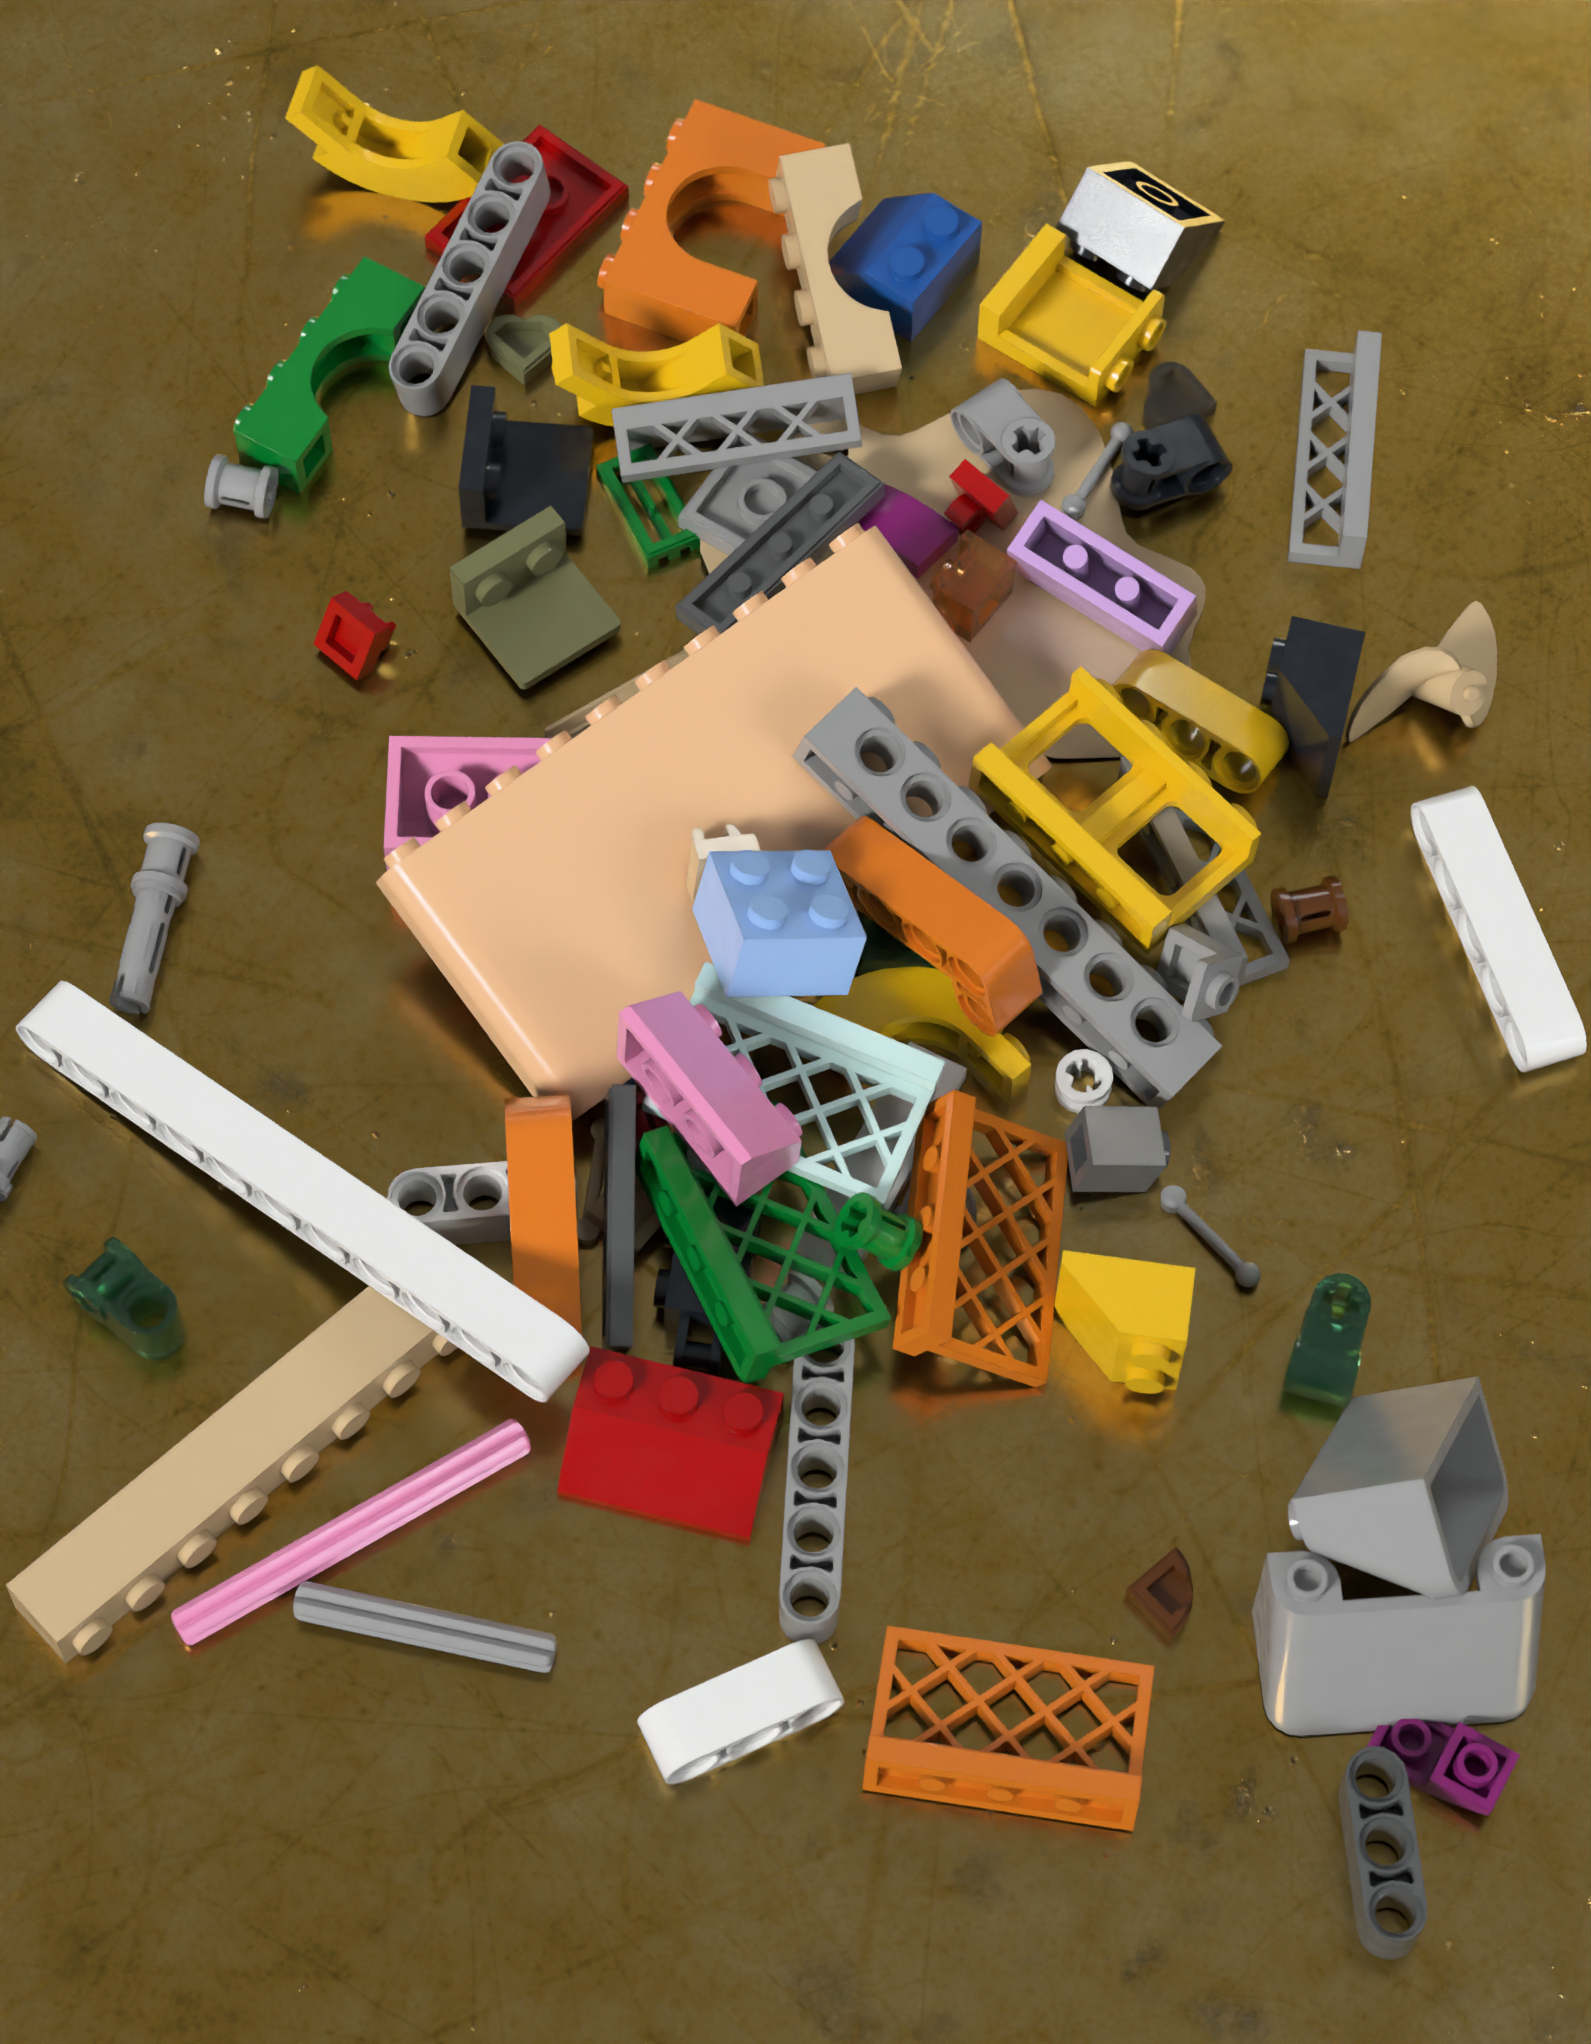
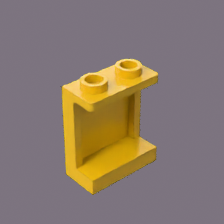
[977,223,1166,408]

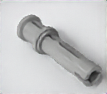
[109,823,200,1014]

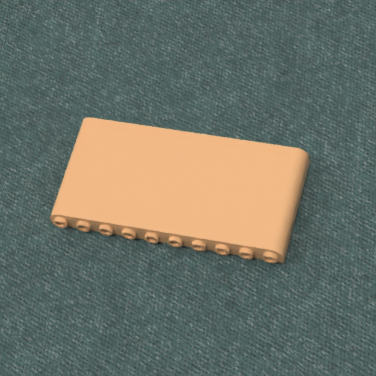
[376,523,1053,1122]

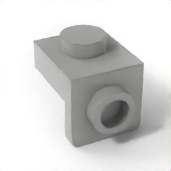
[1157,923,1244,1022]

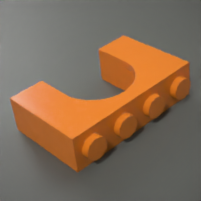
[597,99,825,342]

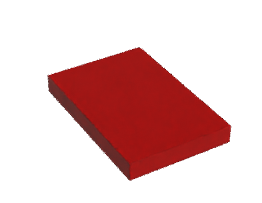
[424,124,629,311]

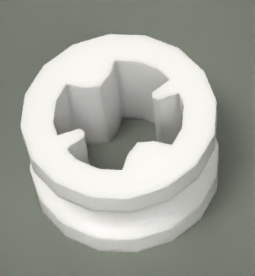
[1054,1049,1113,1114]

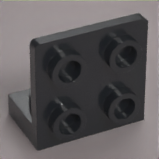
[459,385,594,535]

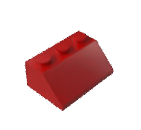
[557,1346,784,1542]

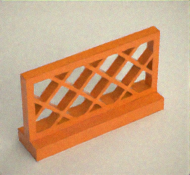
[892,1089,1068,1388]
[862,1625,1155,1831]

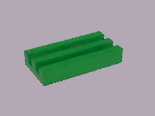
[596,443,700,569]

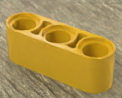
[1112,649,1289,794]

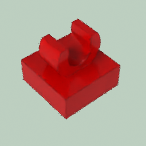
[944,459,1019,540]
[313,591,397,680]

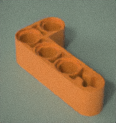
[823,816,1042,1037]
[504,1095,582,1336]

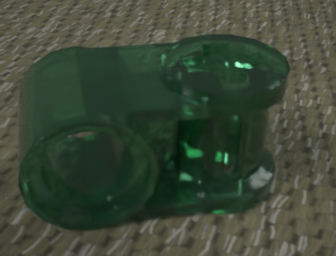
[63,1236,186,1361]
[1282,1273,1371,1409]

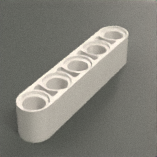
[1411,786,1587,1072]

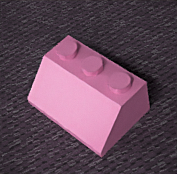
[384,736,573,871]
[616,991,803,1207]

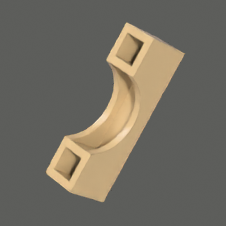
[768,143,902,394]

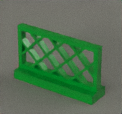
[635,1100,892,1384]

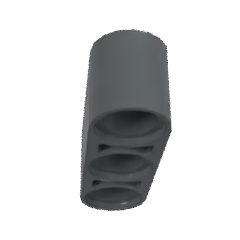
[1338,1746,1428,1960]

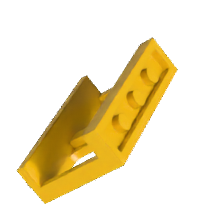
[968,666,1262,954]

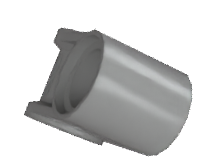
[950,378,1056,496]

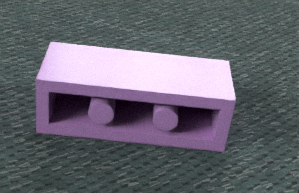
[1007,499,1197,655]

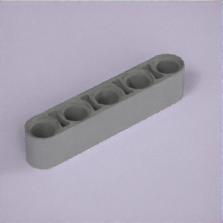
[389,141,551,416]
[779,1320,855,1644]

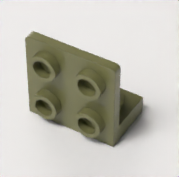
[449,506,621,690]

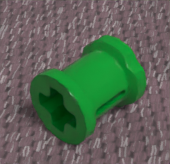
[834,1192,923,1272]

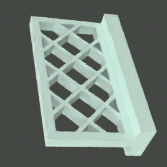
[642,961,946,1208]

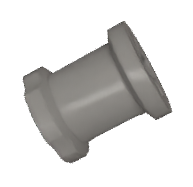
[204,454,278,518]

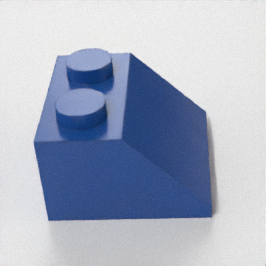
[829,193,982,342]

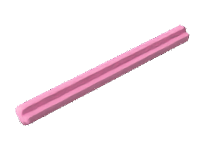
[171,1419,531,1645]

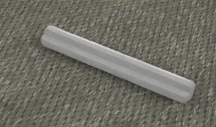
[293,1581,557,1673]

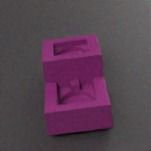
[856,484,959,579]

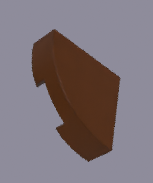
[1125,1547,1193,1644]

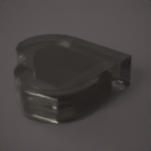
[1142,362,1217,430]

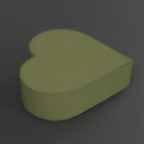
[485,314,562,386]

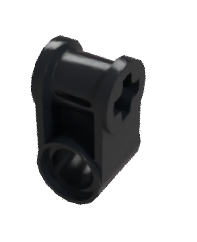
[1110,413,1233,510]

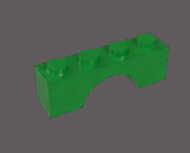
[233,256,425,494]

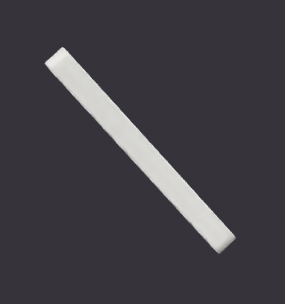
[16,980,590,1403]

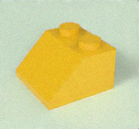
[1054,1250,1196,1394]

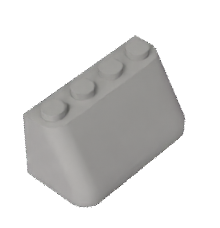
[1288,1376,1508,1599]

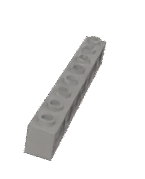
[792,687,1222,1111]

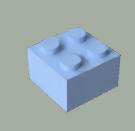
[692,850,867,997]

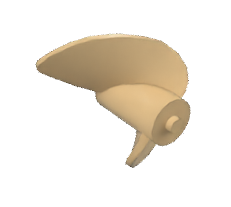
[1345,601,1497,742]

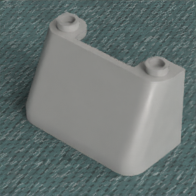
[1252,1534,1546,1736]

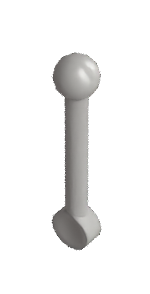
[1061,421,1134,521]
[1160,1185,1261,1287]

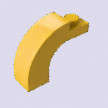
[285,65,504,202]
[549,323,764,427]
[812,966,1031,1106]

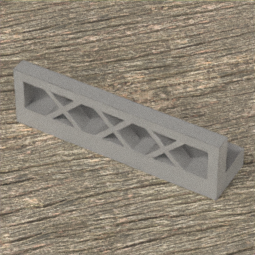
[1288,330,1382,569]
[612,373,862,483]
[1117,756,1290,986]

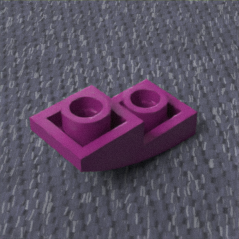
[1366,1719,1520,1816]

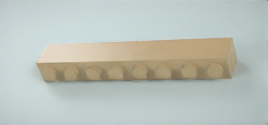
[6,1286,458,1663]

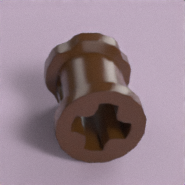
[1270,875,1349,944]

